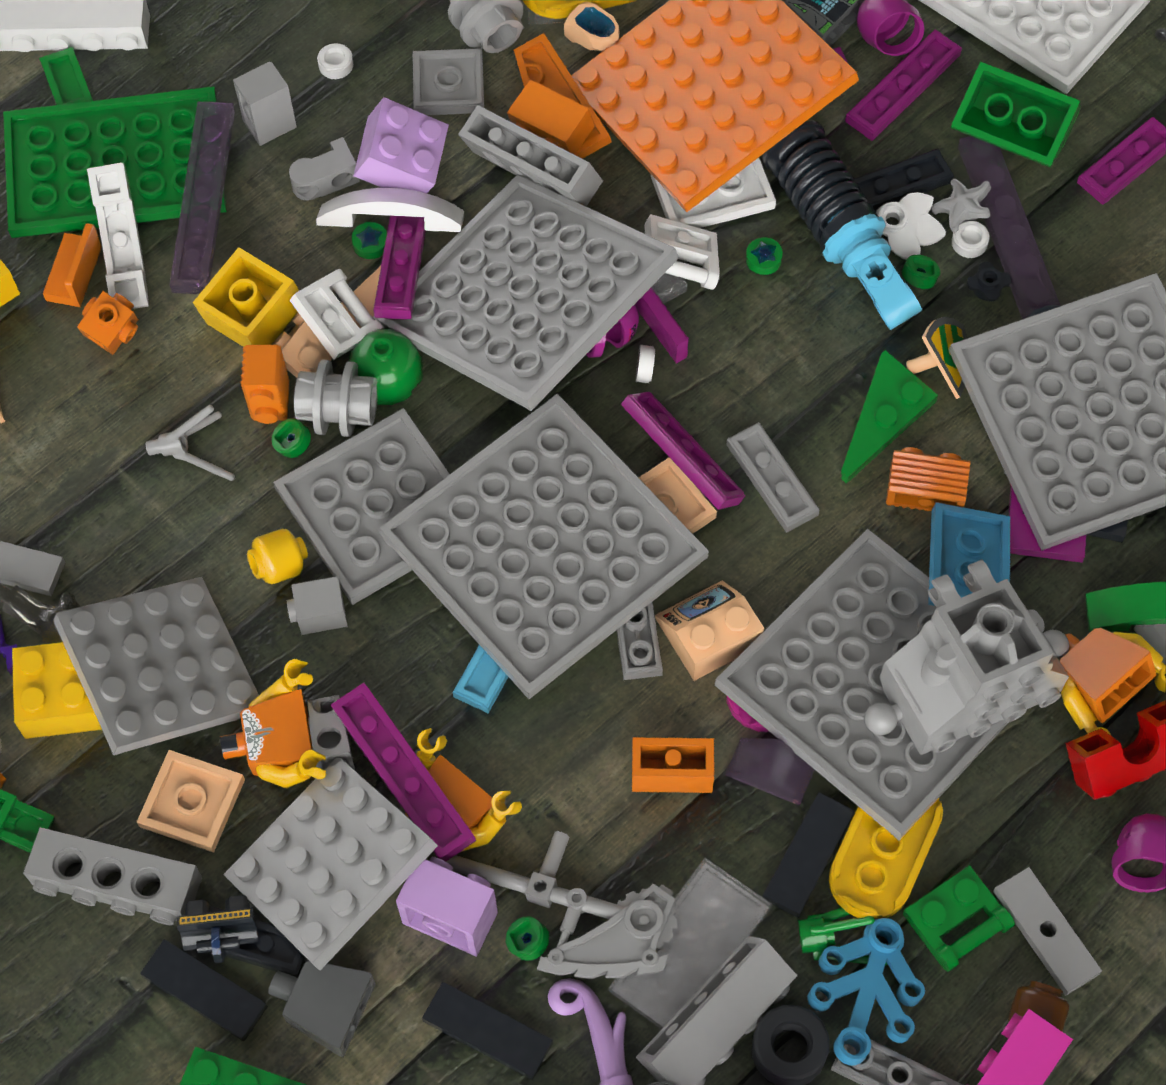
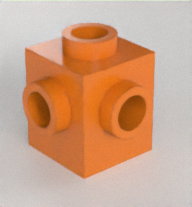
[77,291,138,355]

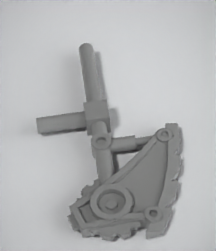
[446,831,678,979]

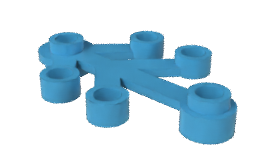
[807,918,925,1066]

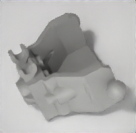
[865,560,1069,755]

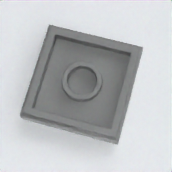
[413,48,484,115]

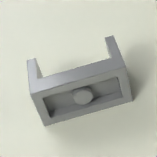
[233,62,297,146]

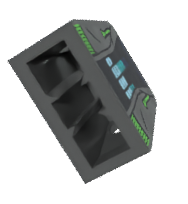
[784,0,863,47]

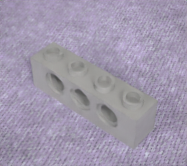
[458,105,603,206]
[23,827,202,925]

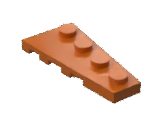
[514,33,612,159]

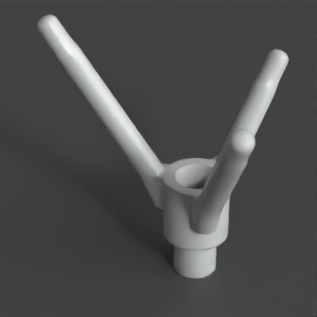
[146,405,235,481]

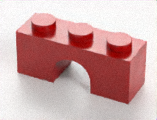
[1066,700,1166,800]

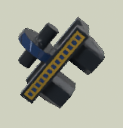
[177,895,259,963]

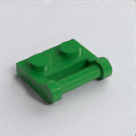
[903,865,1015,972]

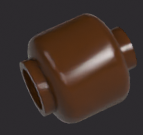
[1008,980,1070,1032]

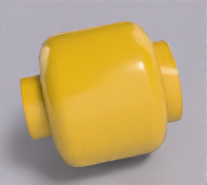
[247,529,308,584]

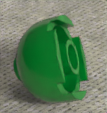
[349,329,423,405]

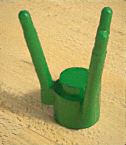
[798,906,887,966]

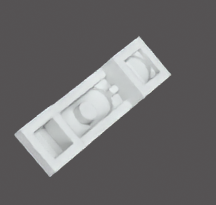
[87,163,149,309]
[316,188,464,232]

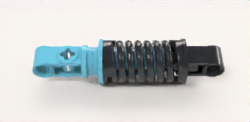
[763,121,923,330]

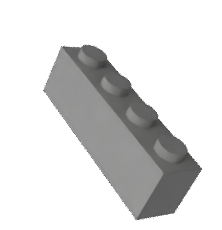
[636,936,797,1085]

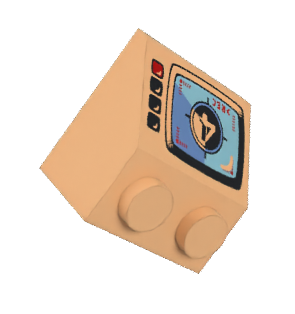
[655,580,764,681]

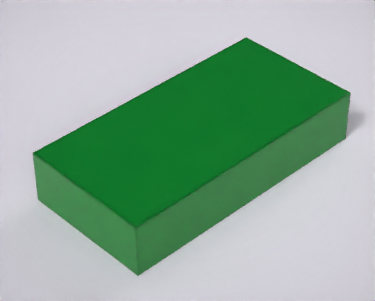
[39,47,93,105]

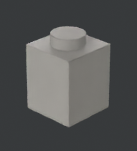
[287,576,348,635]

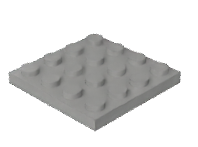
[273,408,450,605]
[54,577,259,755]
[223,757,438,970]

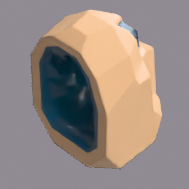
[564,1,620,52]

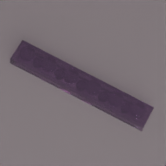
[169,101,235,294]
[958,136,1061,319]

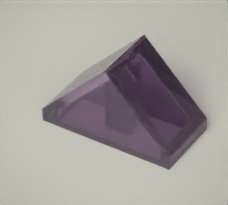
[726,738,815,806]

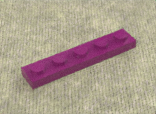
[331,683,476,862]

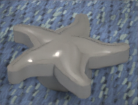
[931,179,991,233]

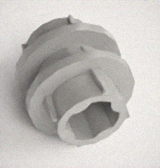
[448,0,524,53]
[294,360,377,437]

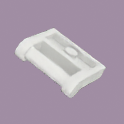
[645,214,720,290]
[289,269,384,360]

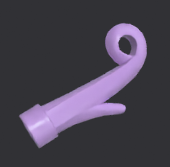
[548,978,634,1085]

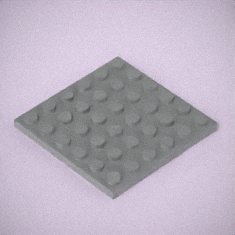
[372,175,679,411]
[949,273,1166,551]
[379,394,709,699]
[715,529,1008,840]

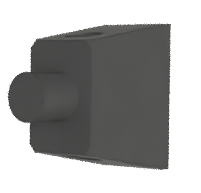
[268,960,376,1058]

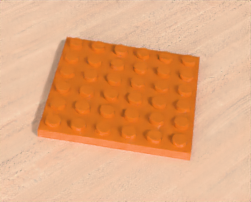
[571,0,859,212]

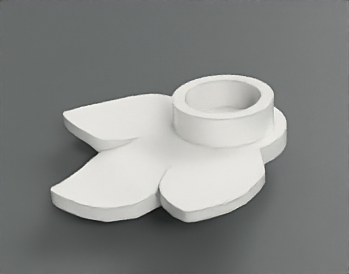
[876,192,946,260]

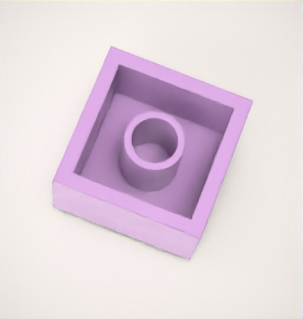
[353,97,449,193]
[396,857,498,957]

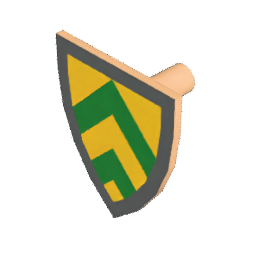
[906,317,967,399]

